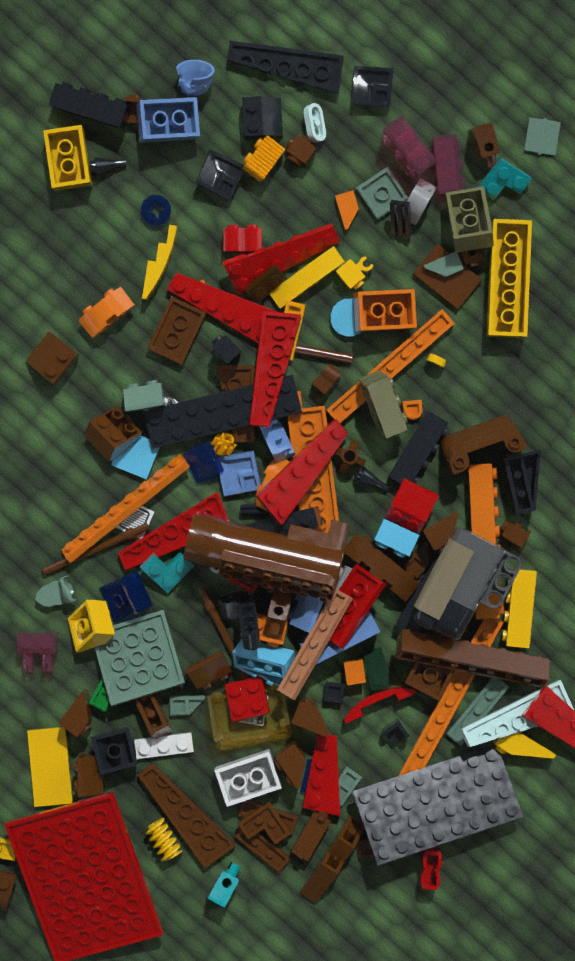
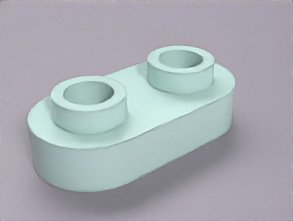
[304,103,326,143]

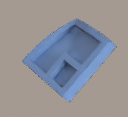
[217,451,261,496]

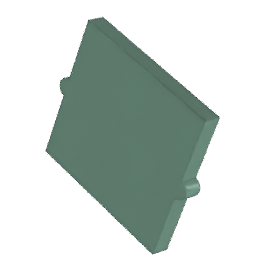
[524,117,561,156]

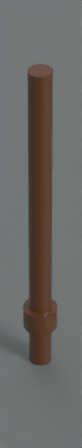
[42,523,150,575]
[198,587,251,680]

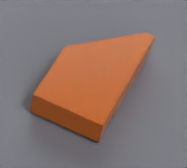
[335,190,359,230]

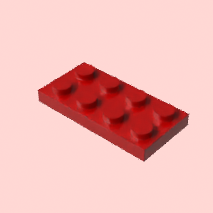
[330,564,386,649]

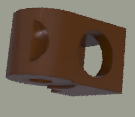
[312,364,342,395]

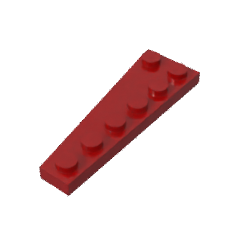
[167,273,277,344]
[250,311,301,428]
[255,419,348,525]
[522,686,575,748]

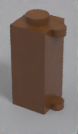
[291,810,331,861]

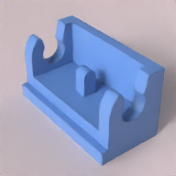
[260,419,296,463]

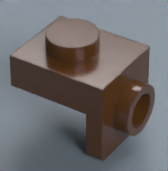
[124,95,143,125]

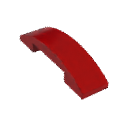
[344,686,416,723]

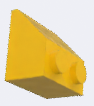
[68,600,115,652]

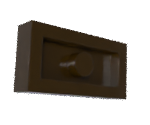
[245,264,287,303]

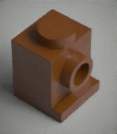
[460,249,484,268]
[500,520,532,548]

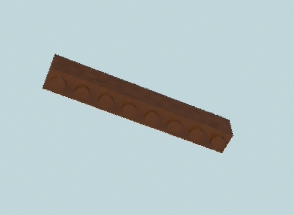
[396,629,550,688]

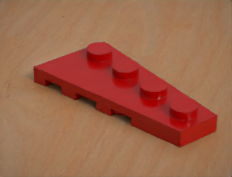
[303,734,341,816]

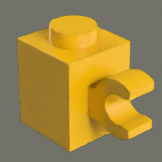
[336,256,373,290]

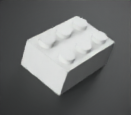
[214,749,282,807]

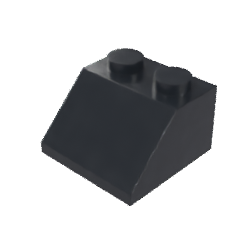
[242,96,283,140]
[91,727,138,775]

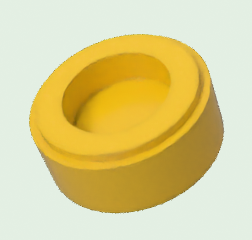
[426,353,446,368]

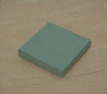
[356,167,409,220]

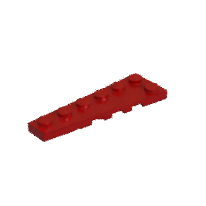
[222,224,340,295]
[118,492,230,570]

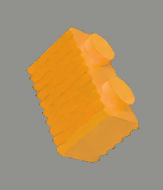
[242,135,285,182]

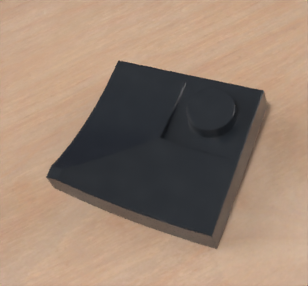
[351,66,394,108]
[195,150,244,201]

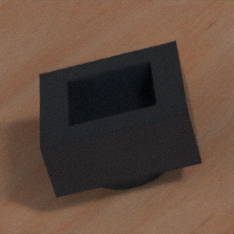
[323,681,345,703]

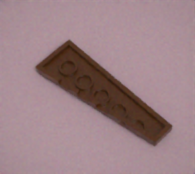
[138,763,236,868]

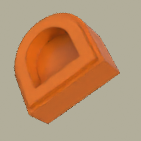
[402,400,423,420]

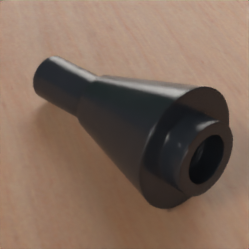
[90,157,126,176]
[354,466,390,492]

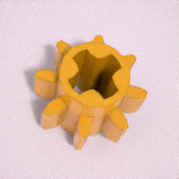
[211,433,237,456]

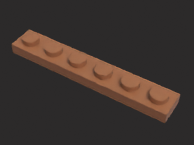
[277,589,353,700]

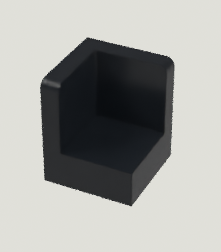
[382,718,410,745]

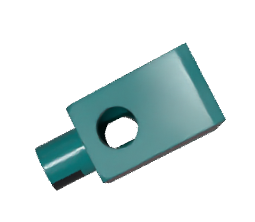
[206,862,241,908]

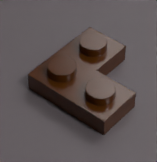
[237,801,291,844]

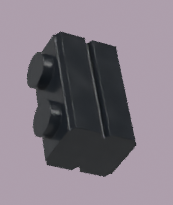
[212,335,241,365]

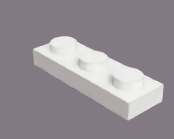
[134,732,194,759]

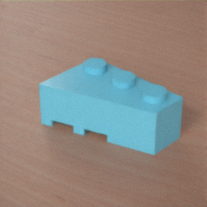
[232,639,295,686]

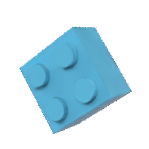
[373,518,419,558]

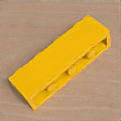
[502,569,537,648]

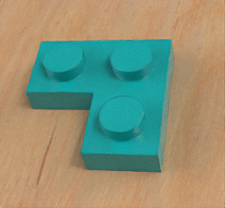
[478,157,532,200]
[140,552,194,593]

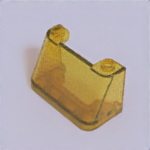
[207,684,293,750]

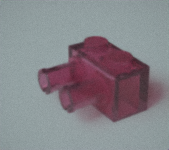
[17,631,58,672]

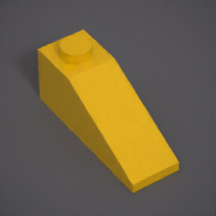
[493,732,556,759]

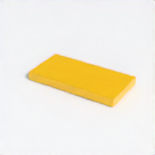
[27,727,73,807]

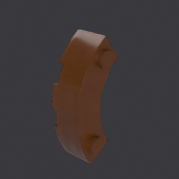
[344,533,419,602]

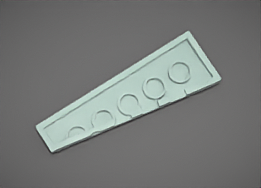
[460,680,574,747]

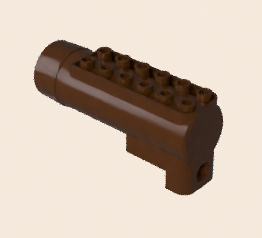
[183,514,350,602]

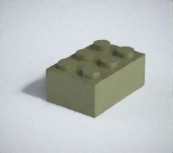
[446,186,494,253]
[358,370,408,439]

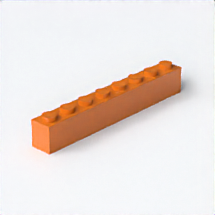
[469,464,504,619]

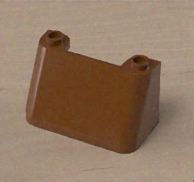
[440,416,527,475]

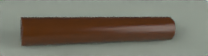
[295,344,353,364]

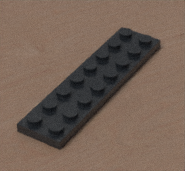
[144,375,302,449]

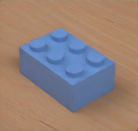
[136,97,200,143]

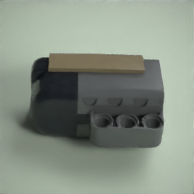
[413,526,521,640]

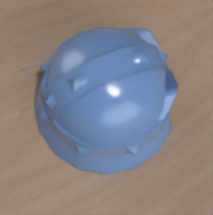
[176,60,215,96]

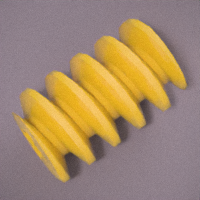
[145,817,183,862]

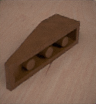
[135,693,173,739]

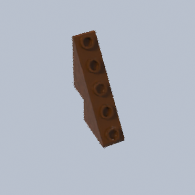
[299,815,364,903]

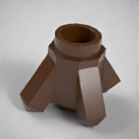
[334,440,366,475]

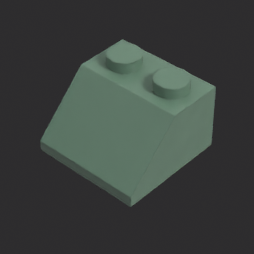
[123,380,166,413]

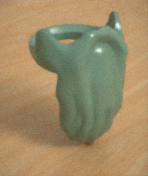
[35,576,76,607]

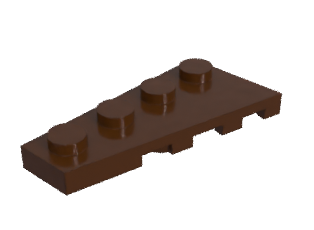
[216,365,255,442]

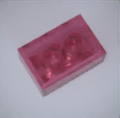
[382,115,437,181]

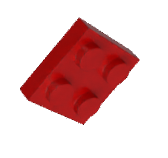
[225,676,271,723]

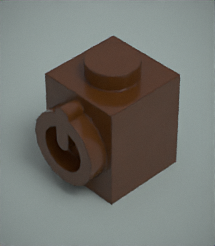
[285,135,316,167]

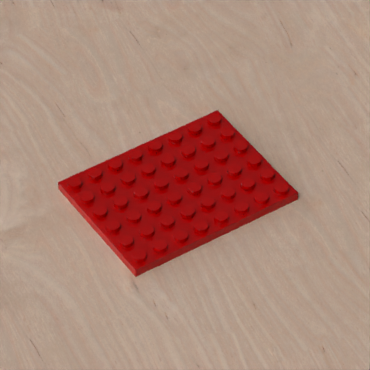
[4,792,164,961]

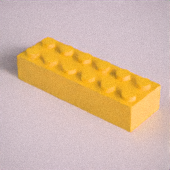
[486,219,532,338]

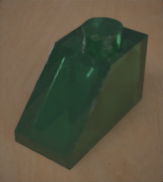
[363,647,390,690]

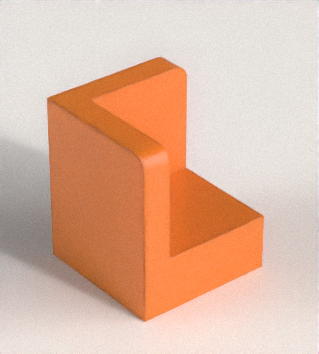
[343,658,366,685]

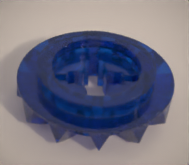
[141,195,171,226]

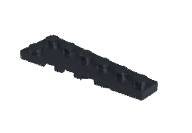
[227,41,344,94]

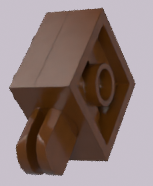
[403,662,455,701]

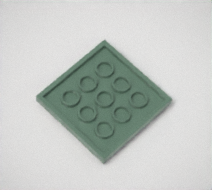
[95,610,186,707]

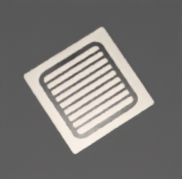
[116,506,154,539]

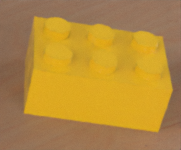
[43,125,92,191]

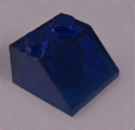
[99,571,153,623]

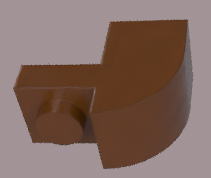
[0,870,17,911]

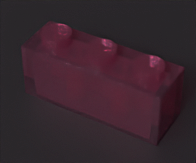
[432,134,465,197]

